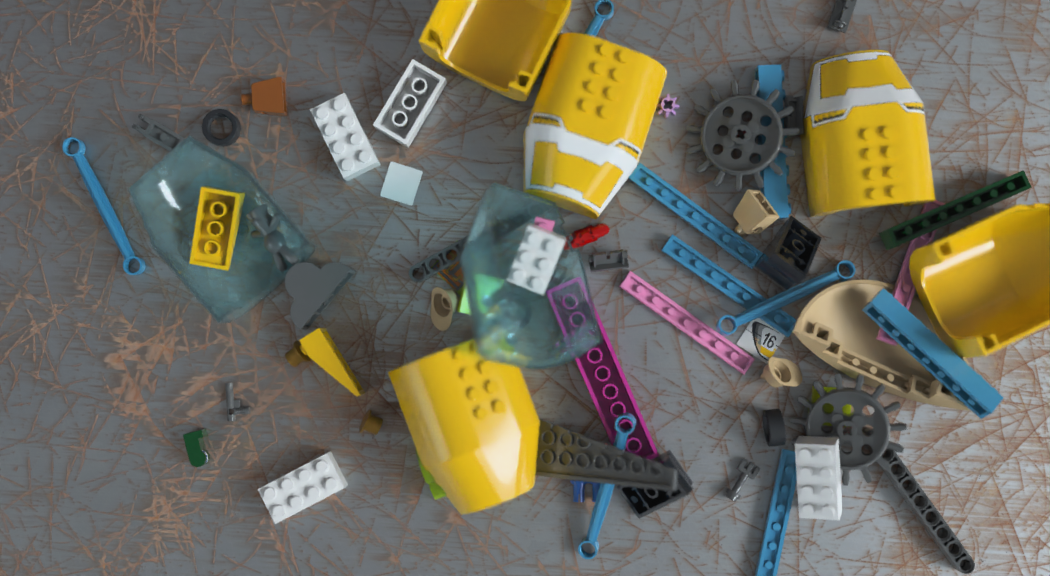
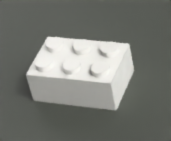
[506,223,566,295]

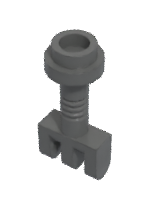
[726,458,760,502]

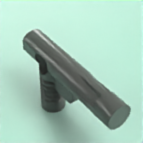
[225,383,251,422]

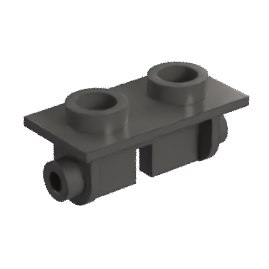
[828,0,857,33]
[784,95,804,137]
[588,249,629,272]

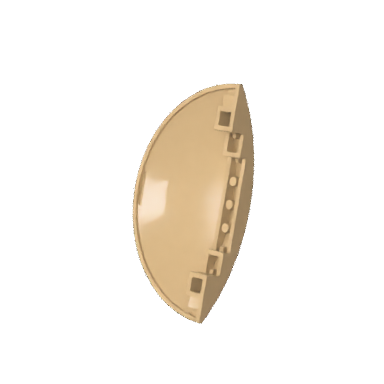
[793,280,970,411]

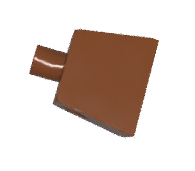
[241,77,287,117]

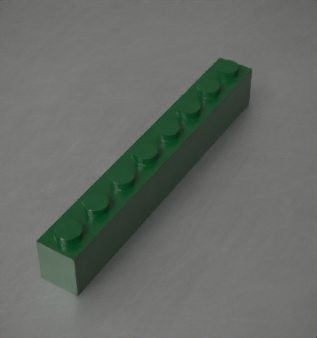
[879,170,1032,250]

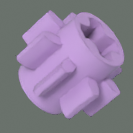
[656,94,680,119]

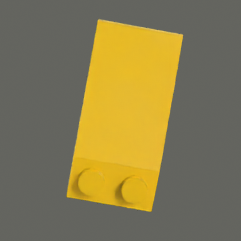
[189,186,245,271]
[299,328,365,397]

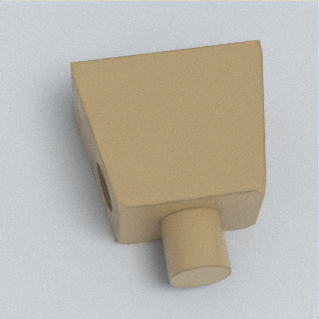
[733,190,779,237]

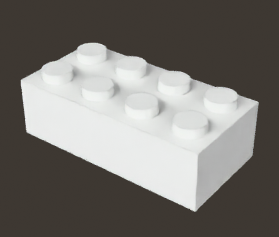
[373,59,447,148]
[310,93,381,181]
[795,436,842,520]
[258,451,348,524]

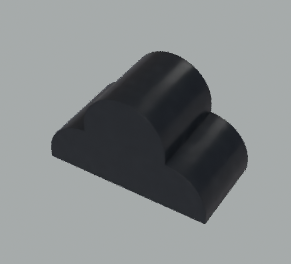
[755,216,822,290]
[617,450,693,519]

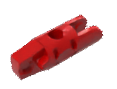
[563,223,610,250]

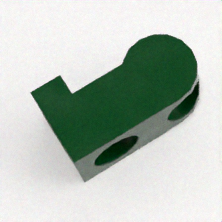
[183,429,210,467]

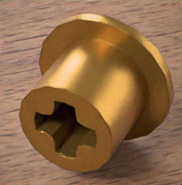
[285,341,311,367]
[359,409,383,435]

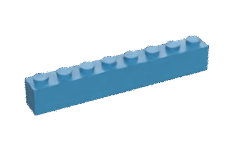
[755,65,791,219]
[862,288,1004,419]

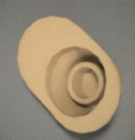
[430,287,459,331]
[760,357,802,388]

